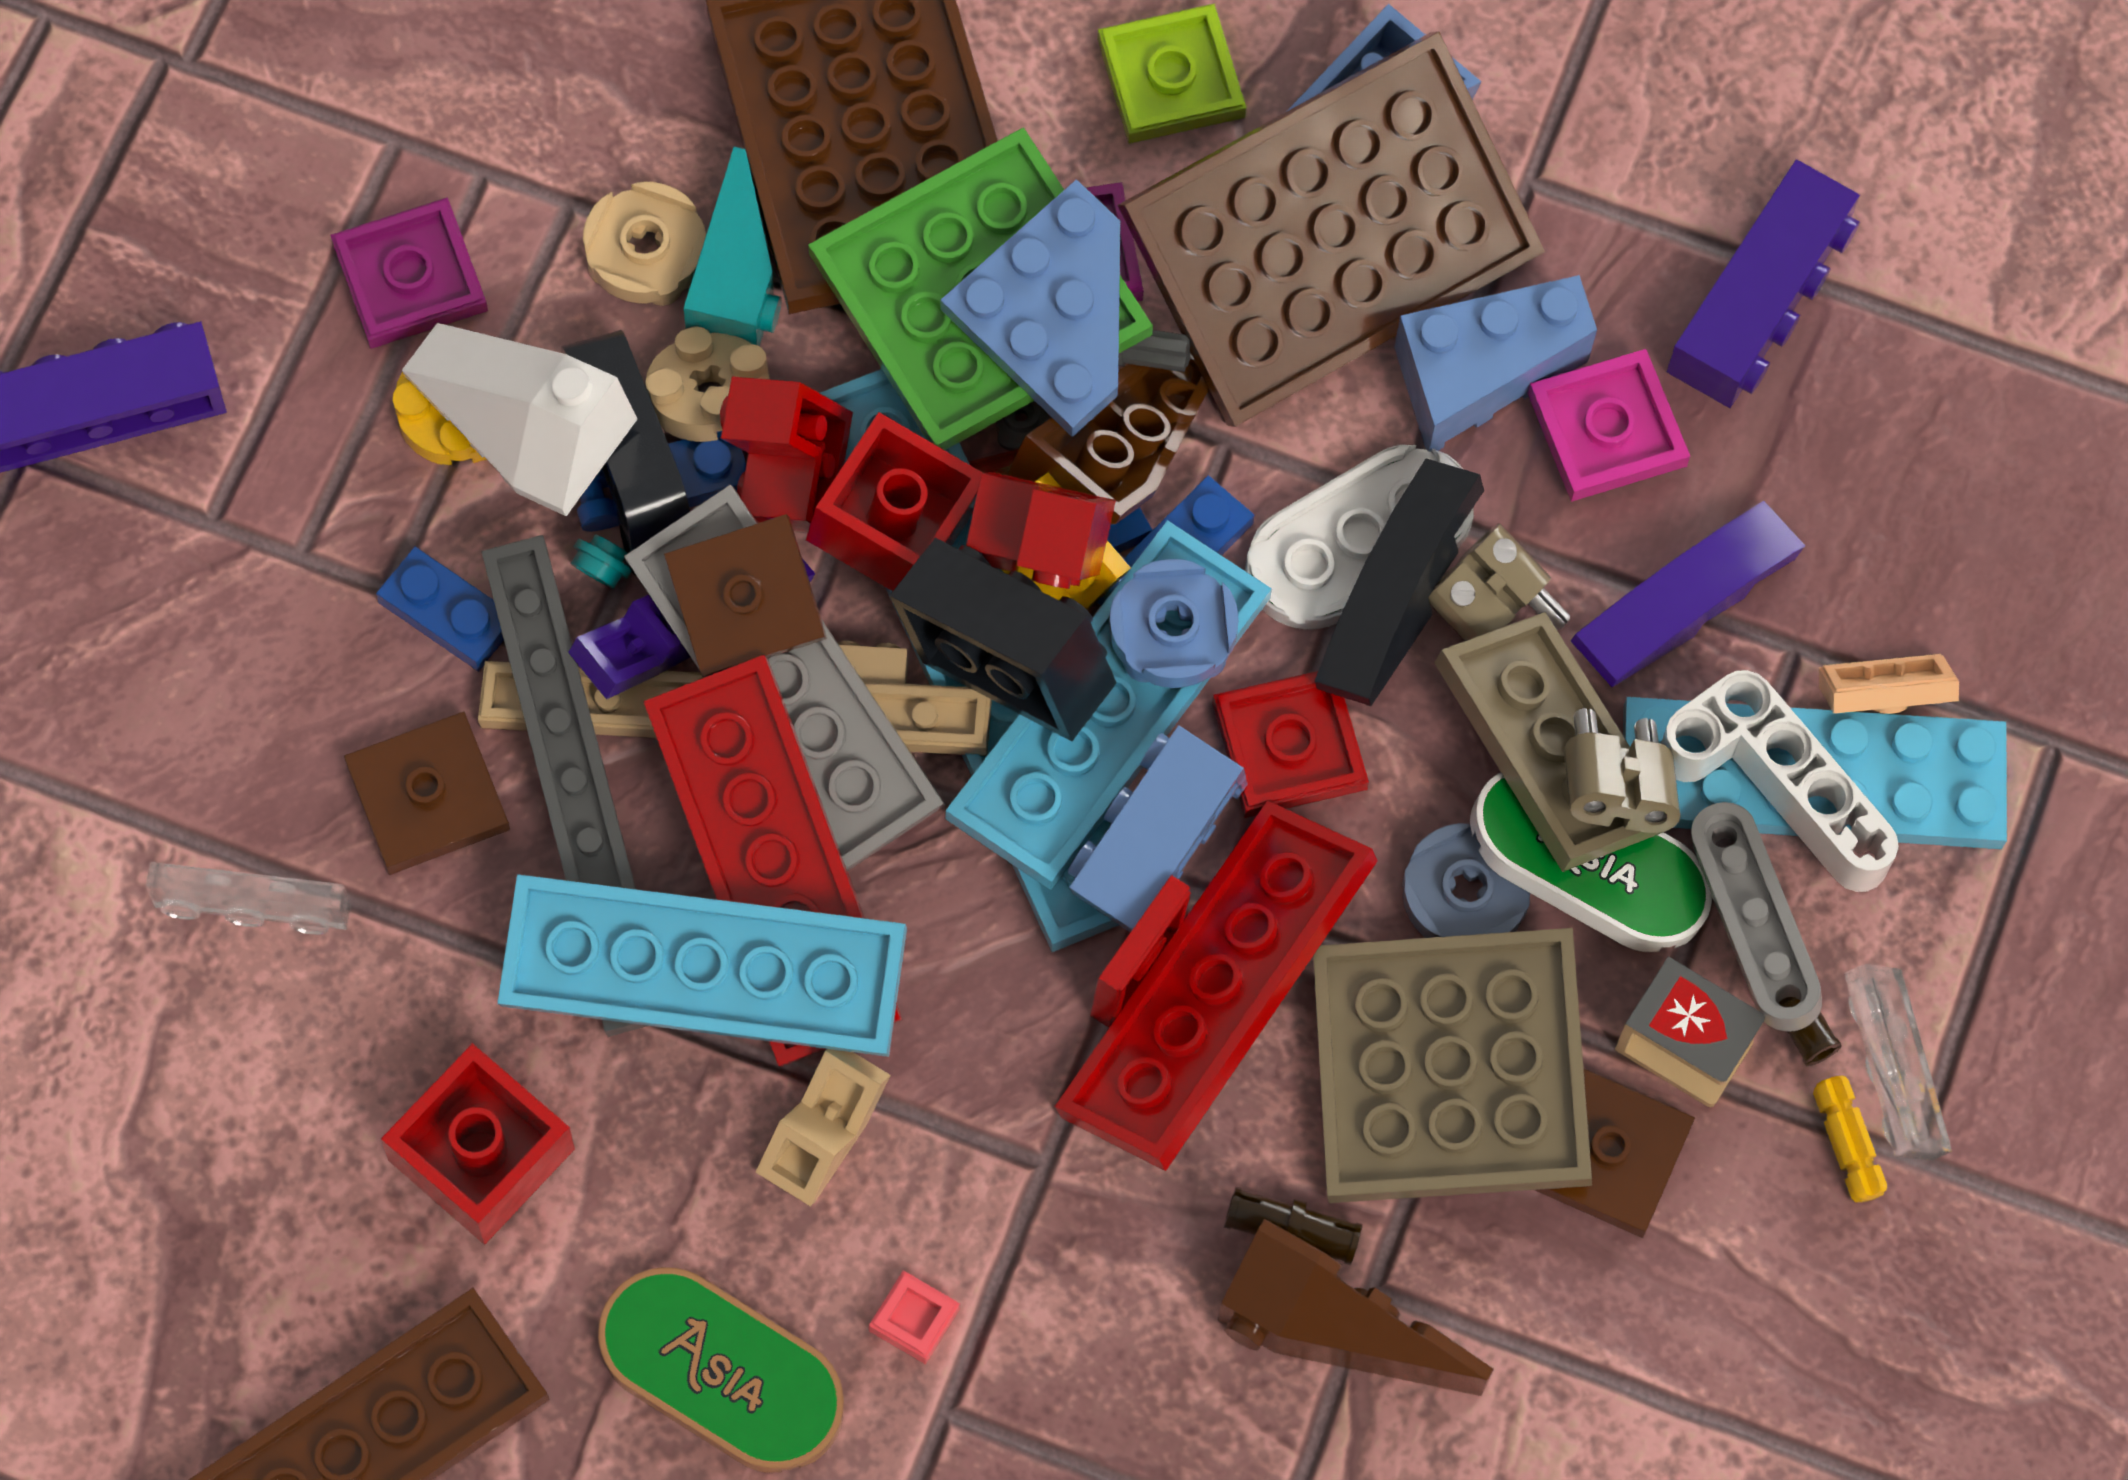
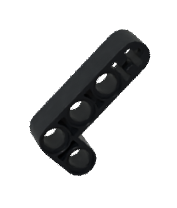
[561,330,690,576]

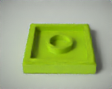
[1097,3,1247,144]

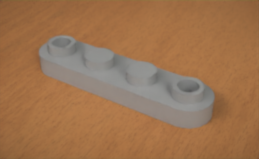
[1691,802,1822,1031]

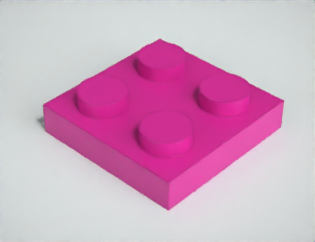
[1528,349,1691,502]

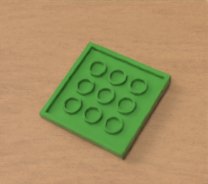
[808,127,1153,450]

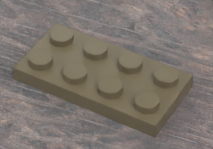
[1434,612,1666,872]

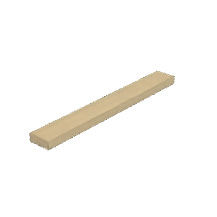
[478,661,992,756]

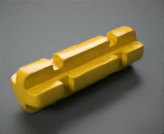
[1813,1075,1887,1203]

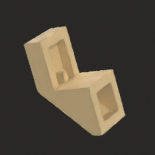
[756,1049,891,1206]

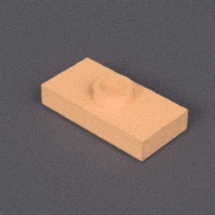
[1819,654,1959,714]

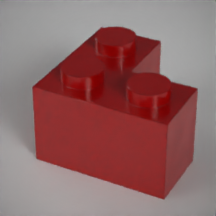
[720,376,853,532]
[966,472,1116,589]

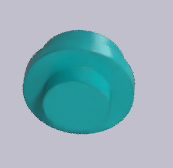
[570,534,632,589]

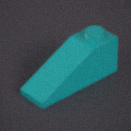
[683,147,782,346]

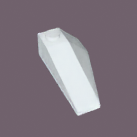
[402,323,637,516]

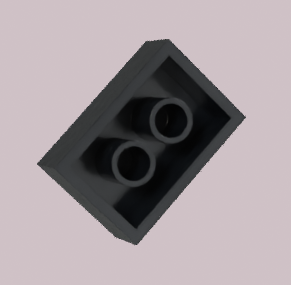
[890,538,1117,741]

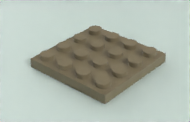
[1313,928,1592,1203]

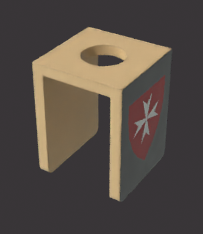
[1615,956,1765,1107]

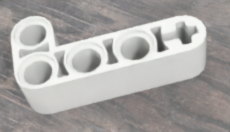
[1661,670,1898,892]

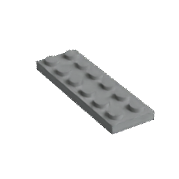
[624,484,946,871]

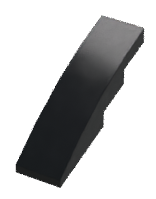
[1315,458,1484,706]

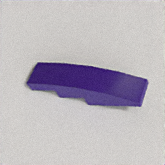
[1571,501,1805,687]
[568,558,815,700]

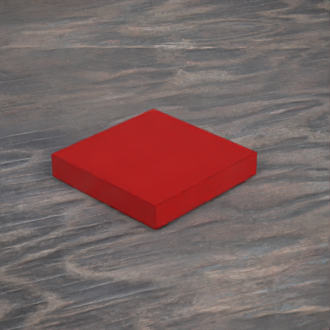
[1212,671,1369,818]
[1090,875,1191,1028]

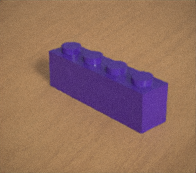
[1666,159,1860,409]
[0,321,227,473]

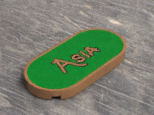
[598,1267,844,1473]

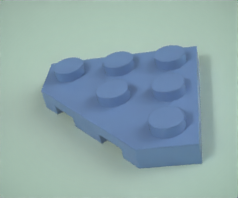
[940,179,1120,437]

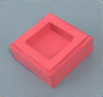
[869,1270,960,1365]

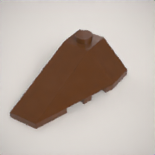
[1007,350,1209,524]
[1218,1219,1494,1396]

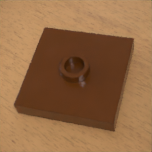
[664,514,827,677]
[344,711,510,875]
[1535,1068,1695,1238]

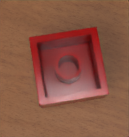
[805,412,983,591]
[381,1043,575,1245]

